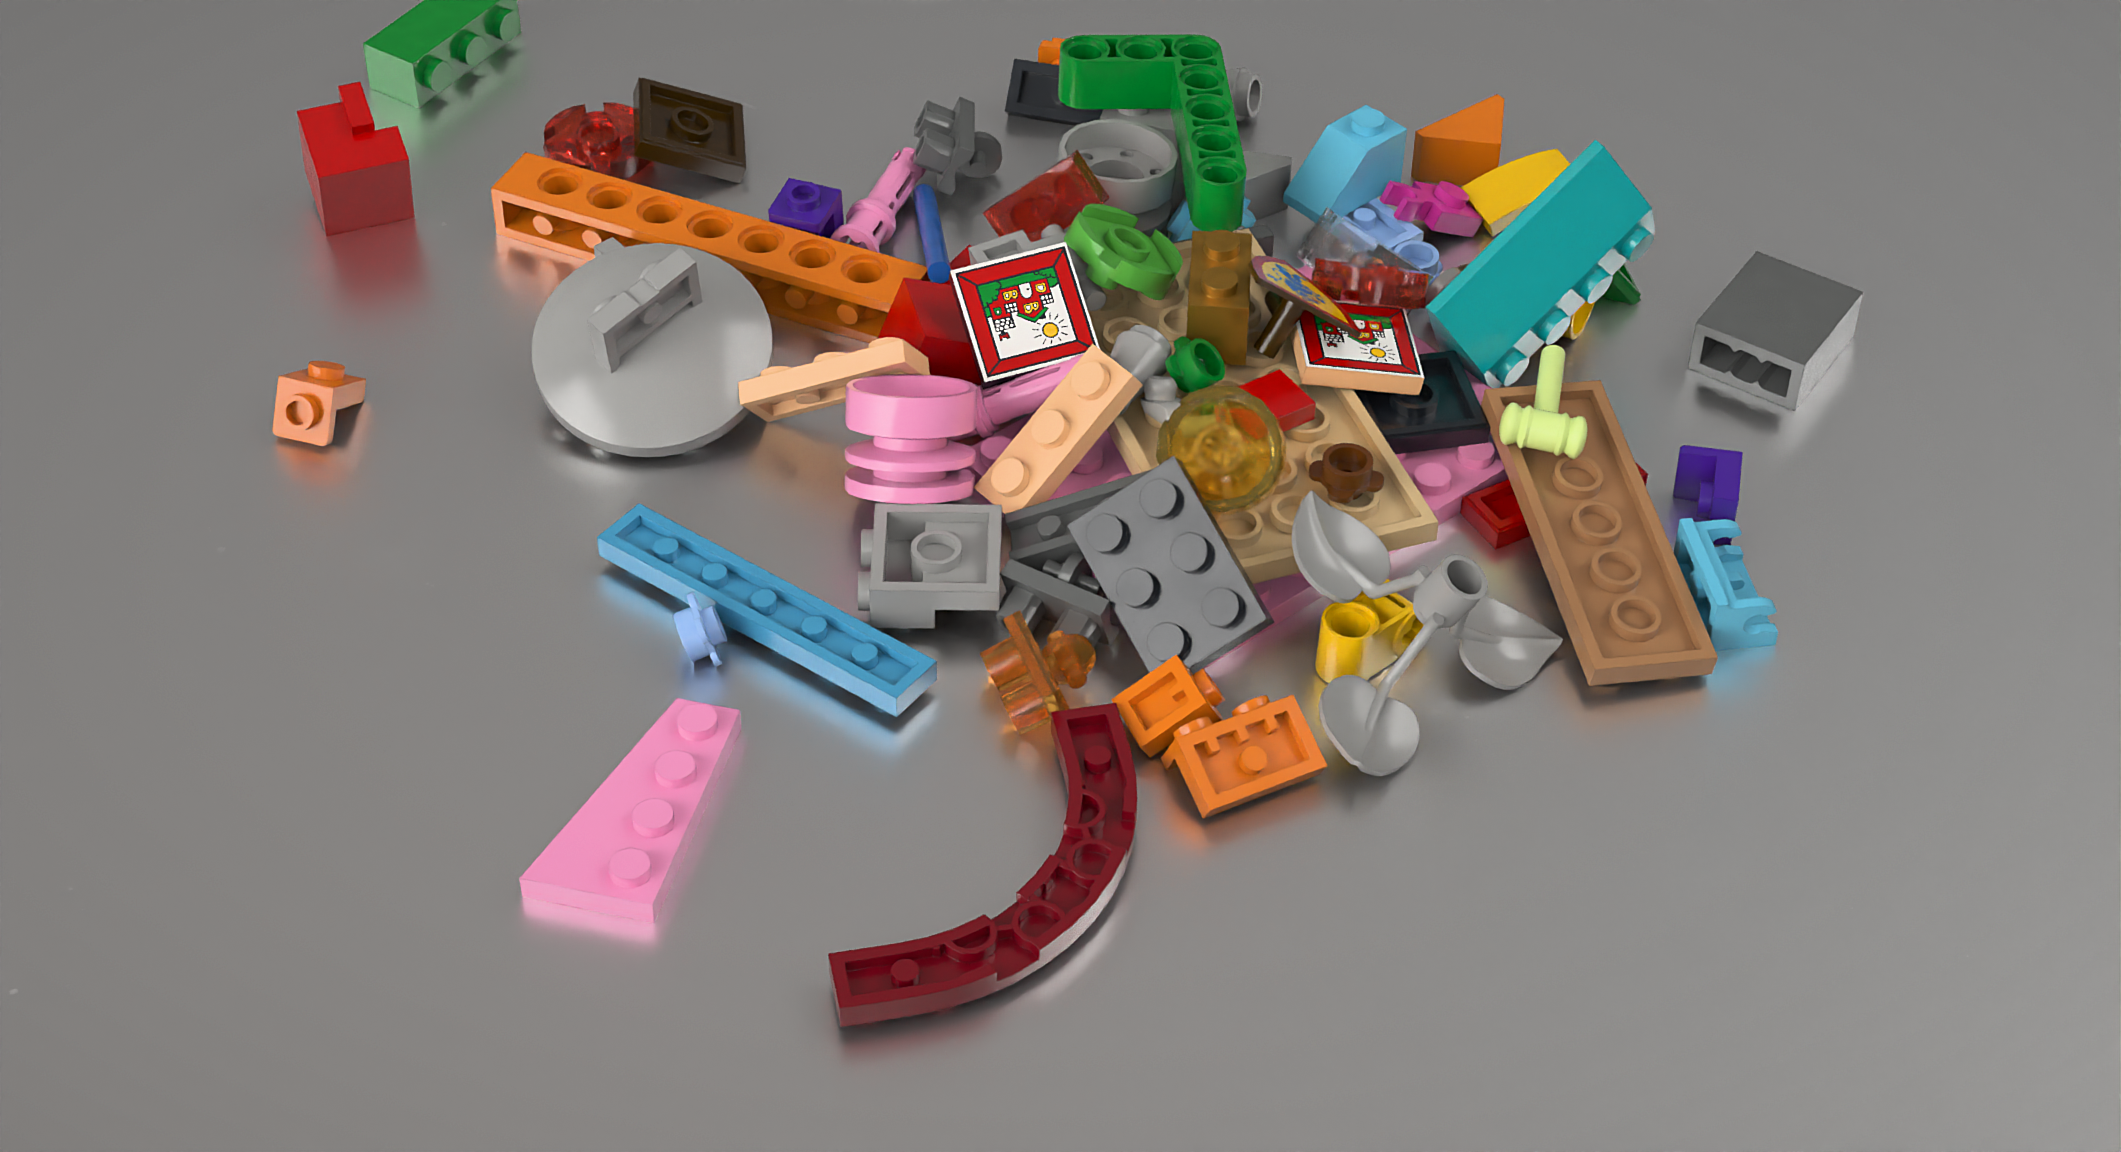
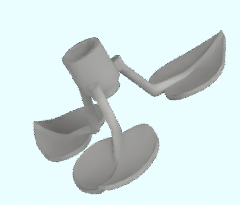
[1292,490,1563,776]

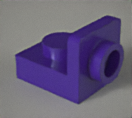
[768,178,844,239]
[1673,445,1743,546]

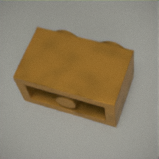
[1186,230,1252,365]

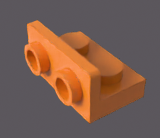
[1161,695,1328,819]

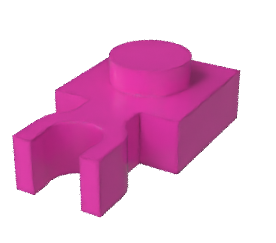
[1379,181,1483,238]

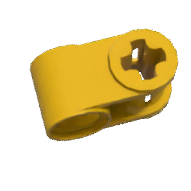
[1315,578,1424,683]

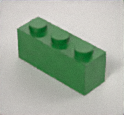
[363,0,521,108]

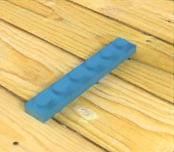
[597,503,937,717]

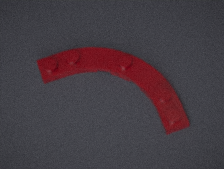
[828,703,1137,1027]

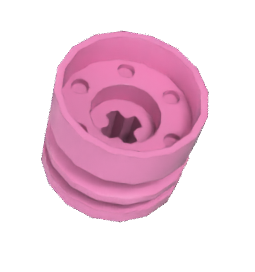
[844,374,977,504]

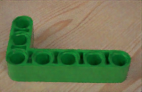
[1058,34,1247,232]

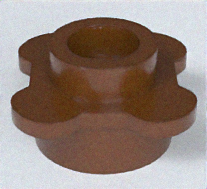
[1309,443,1384,503]

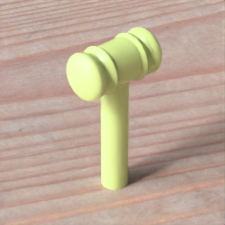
[1499,345,1588,459]

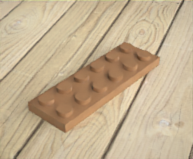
[1481,380,1718,686]

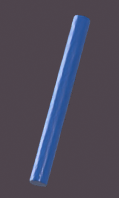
[913,184,951,284]

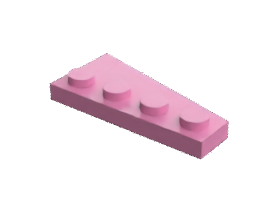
[519,698,742,923]

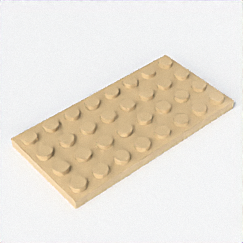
[1085,228,1439,584]

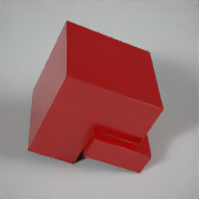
[297,82,415,237]
[877,277,981,386]

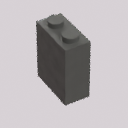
[1688,251,1863,411]

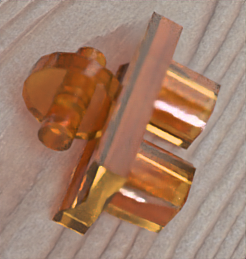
[980,610,1096,736]

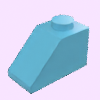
[1283,105,1407,227]

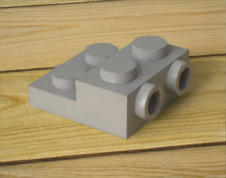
[858,503,1002,628]

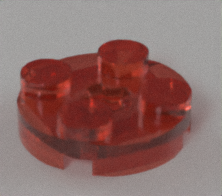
[543,102,652,180]
[1311,258,1429,309]

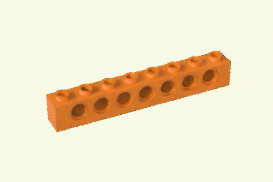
[491,152,930,343]

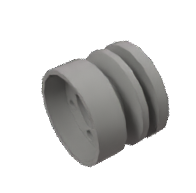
[1051,120,1178,238]

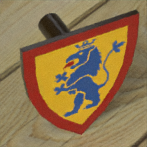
[1249,256,1361,359]

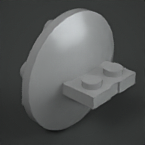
[531,243,773,457]

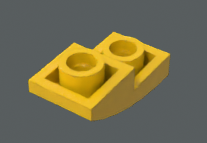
[1461,149,1570,237]

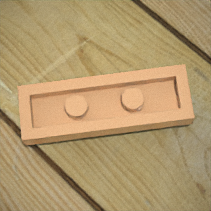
[738,337,930,422]
[974,344,1143,514]

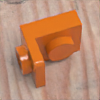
[1111,654,1225,758]

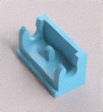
[1674,518,1778,651]

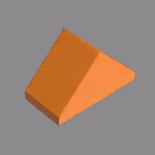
[1411,94,1505,186]

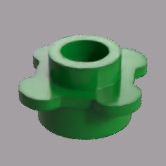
[1165,336,1225,402]

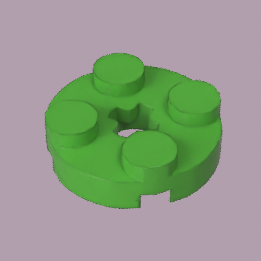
[1064,204,1183,300]

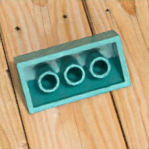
[1426,140,1655,388]

